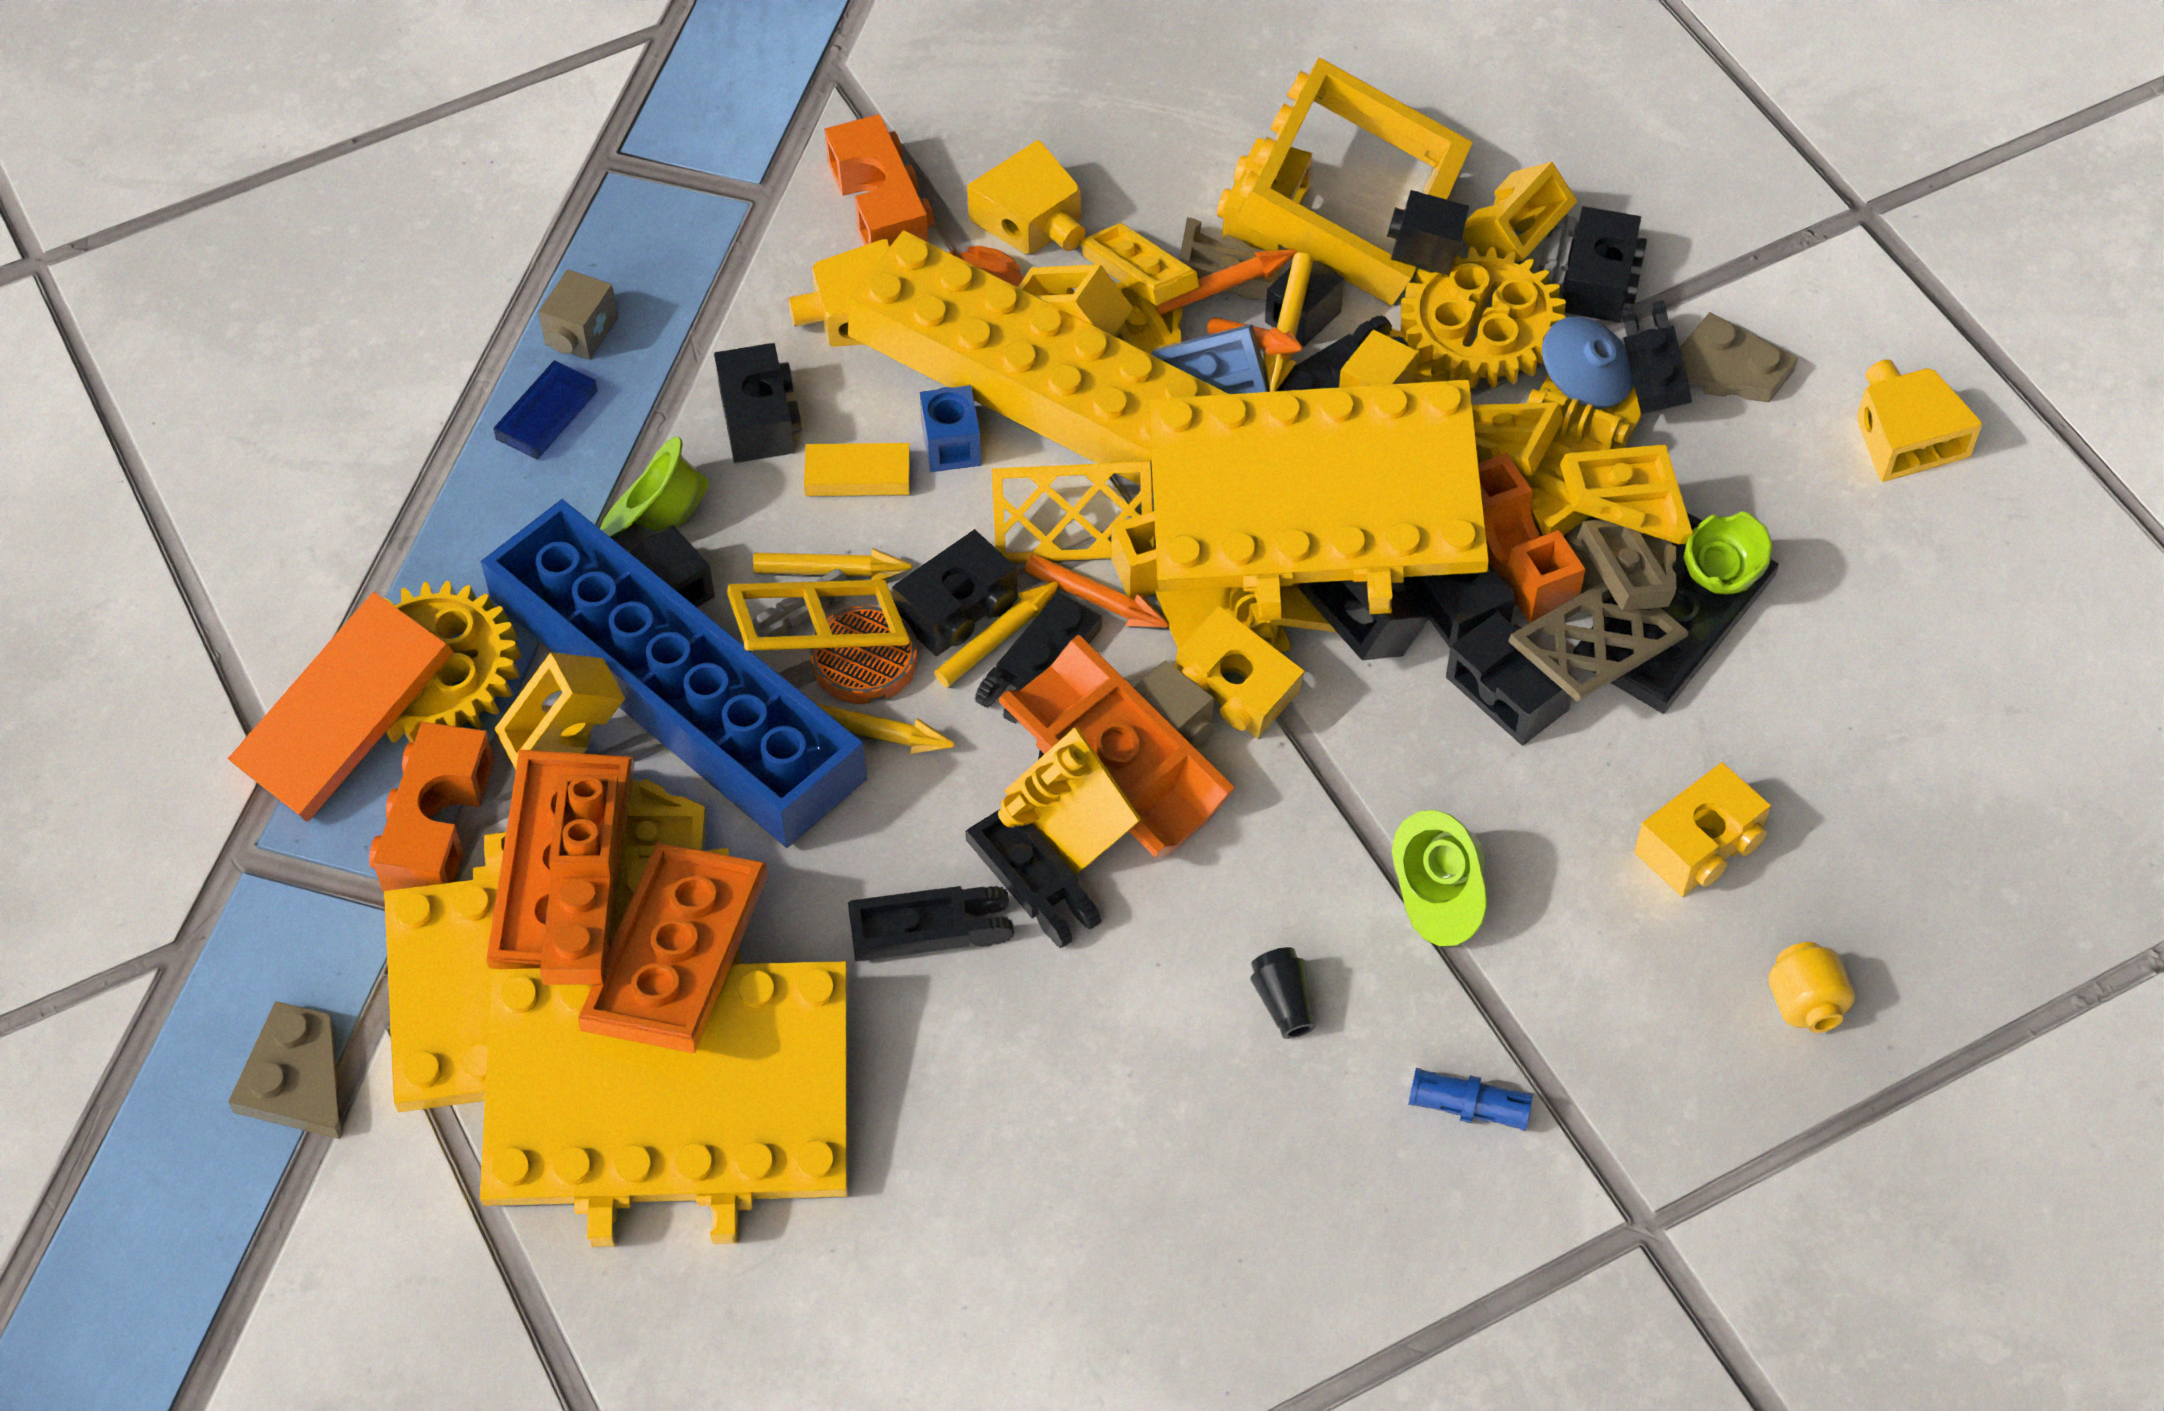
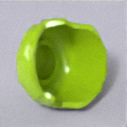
[1683,511,1773,594]

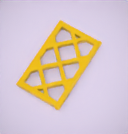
[991,461,1156,563]

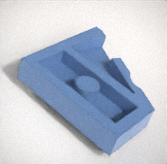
[1151,324,1269,394]

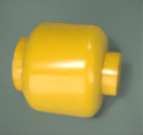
[1769,942,1855,1033]

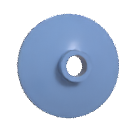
[1542,317,1634,409]

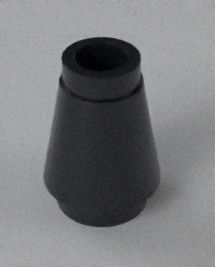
[1250,947,1316,1039]

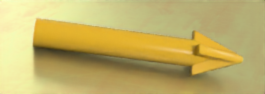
[1263,253,1314,392]
[753,548,913,580]
[934,581,1059,688]
[815,703,955,754]

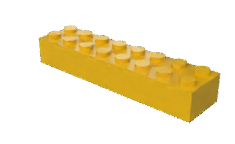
[848,230,1228,492]

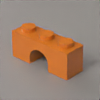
[824,114,934,247]
[1478,453,1585,623]
[369,722,495,892]

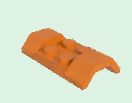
[999,635,1235,858]

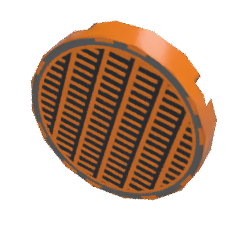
[810,605,918,704]

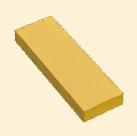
[1080,222,1199,306]

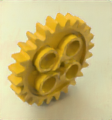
[1400,246,1566,388]
[384,581,522,743]

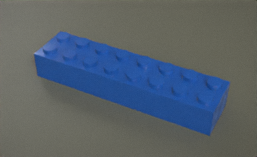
[481,499,867,848]

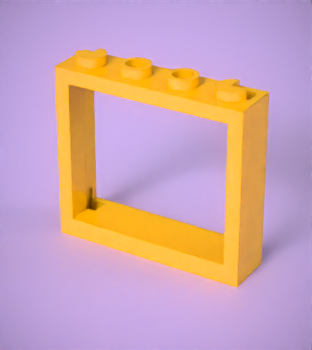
[1235,57,1473,306]

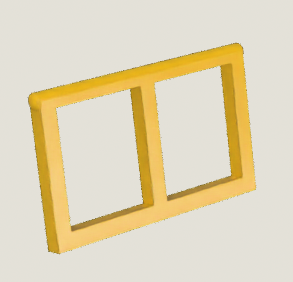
[727,580,910,651]

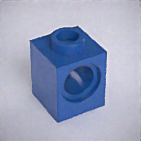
[920,385,981,472]

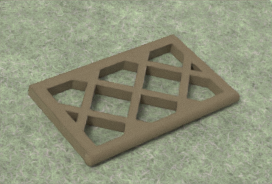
[1508,581,1688,702]

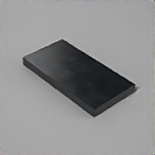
[1573,513,1779,714]

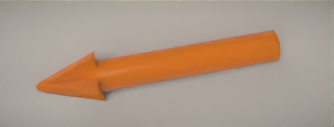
[1155,249,1297,316]
[1207,317,1303,359]
[1025,554,1169,628]

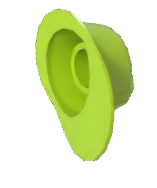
[600,437,709,538]
[1392,810,1487,946]

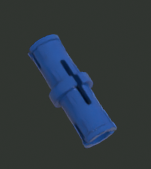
[1408,1068,1533,1131]

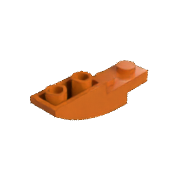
[540,775,619,985]

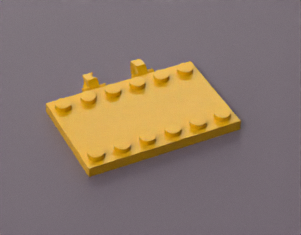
[1149,380,1488,621]
[384,832,741,1113]
[480,961,847,1247]

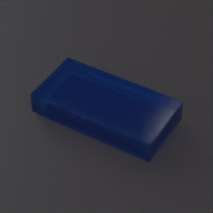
[493,360,598,460]

